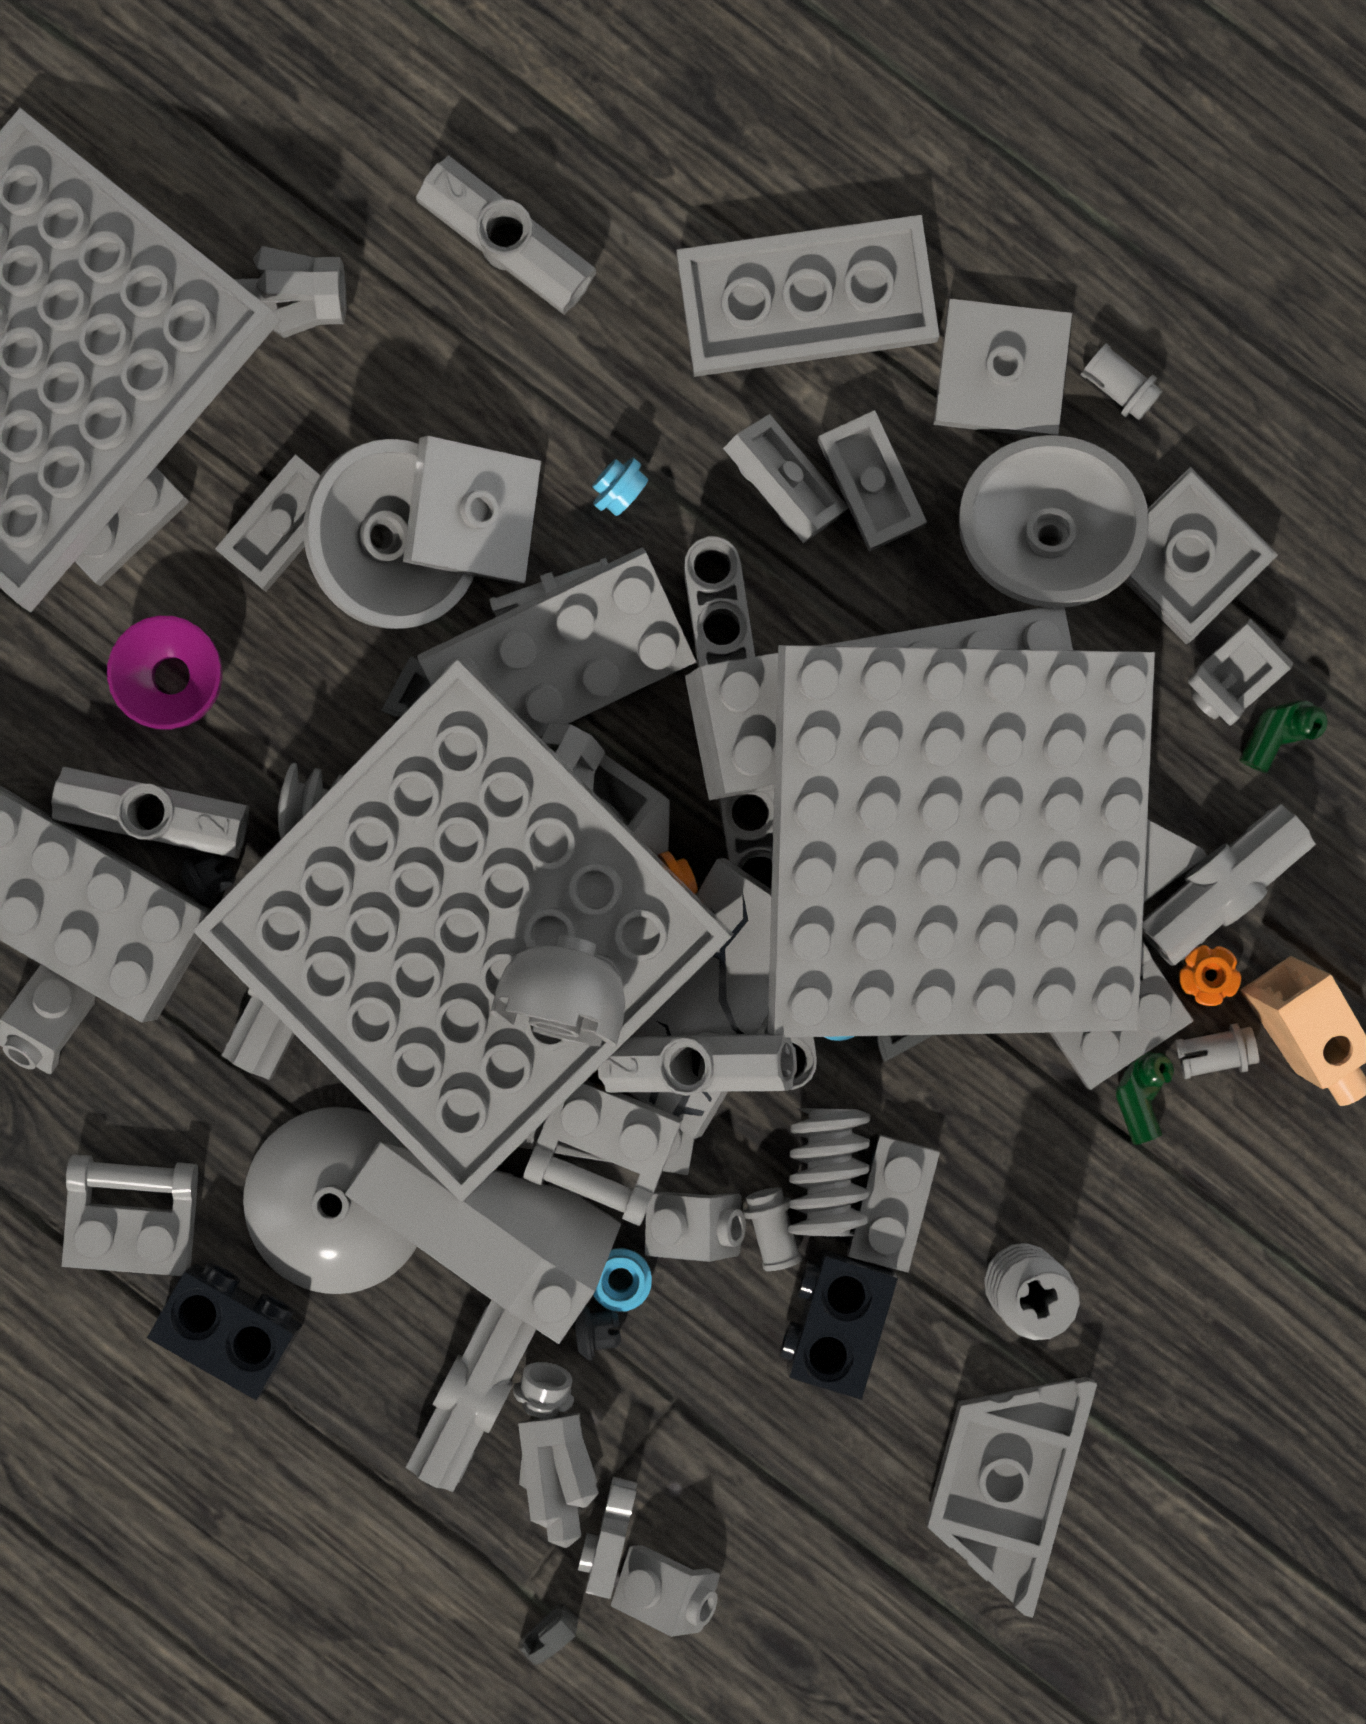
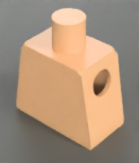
[1240,956,1366,1106]

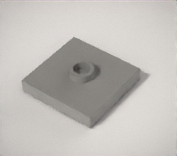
[933,299,1072,437]
[403,436,541,584]
[1124,467,1278,644]

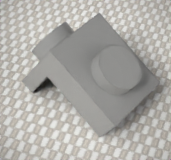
[1188,619,1293,725]
[0,964,96,1074]
[645,1191,746,1262]
[611,1545,720,1637]

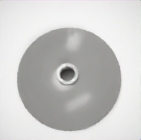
[959,435,1149,608]
[303,439,474,629]
[243,1107,417,1294]

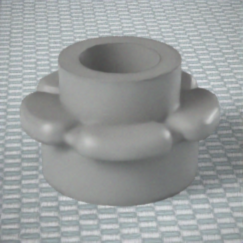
[513,1362,574,1419]

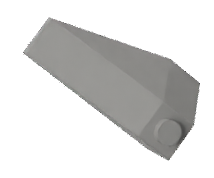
[344,1140,621,1344]

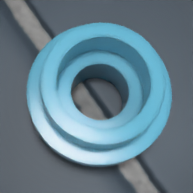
[592,457,648,516]
[593,1248,652,1312]

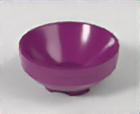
[107,616,223,730]

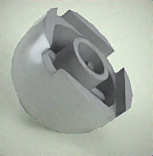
[490,935,626,1047]

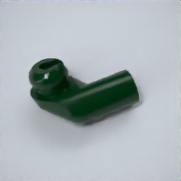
[1239,700,1328,773]
[1116,1052,1174,1145]

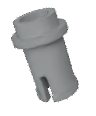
[1081,343,1163,420]
[1176,1023,1259,1079]
[743,1187,802,1271]

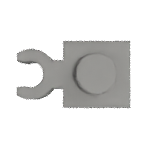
[578,1477,637,1599]

